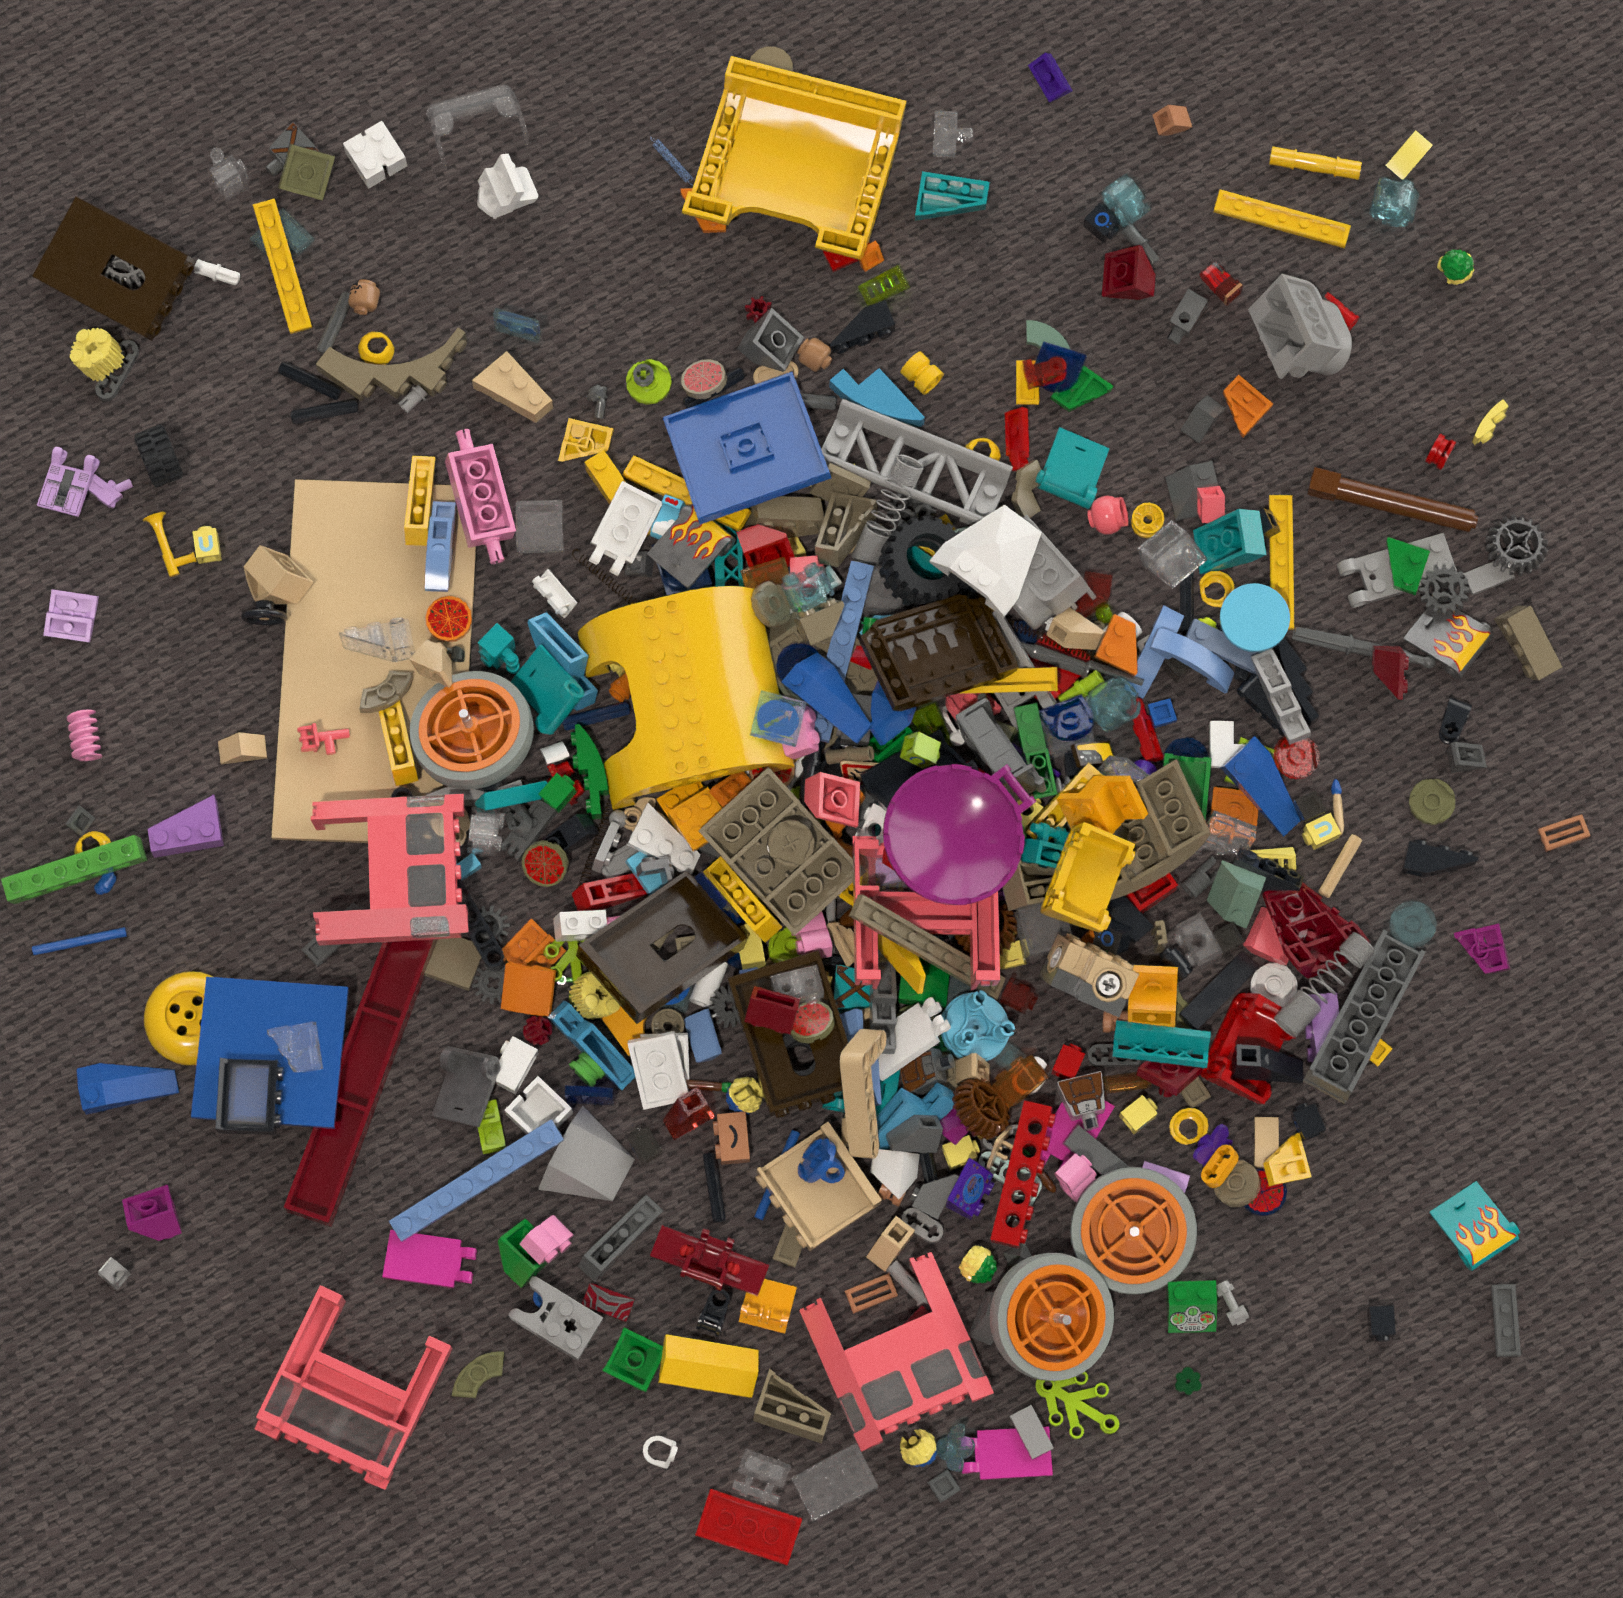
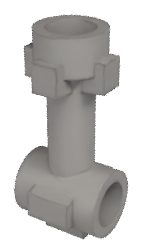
[1216,1280,1250,1326]

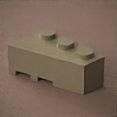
[815,492,878,567]
[743,496,824,538]
[1494,606,1562,680]
[1003,860,1055,911]
[753,1369,831,1444]

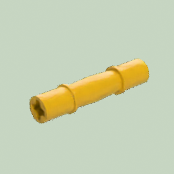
[1269,146,1362,180]

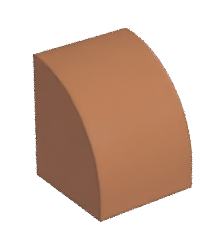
[1153,105,1192,136]

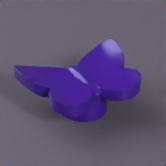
[1193,1124,1233,1167]

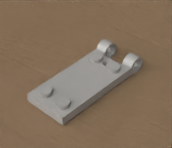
[1337,533,1458,608]
[992,611,1058,730]

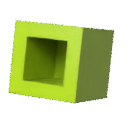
[900,731,941,768]

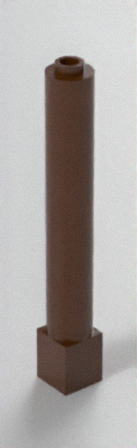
[1307,467,1478,532]

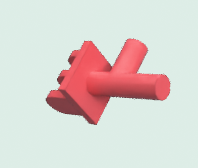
[297,723,350,755]

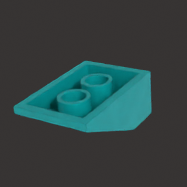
[1193,509,1266,574]

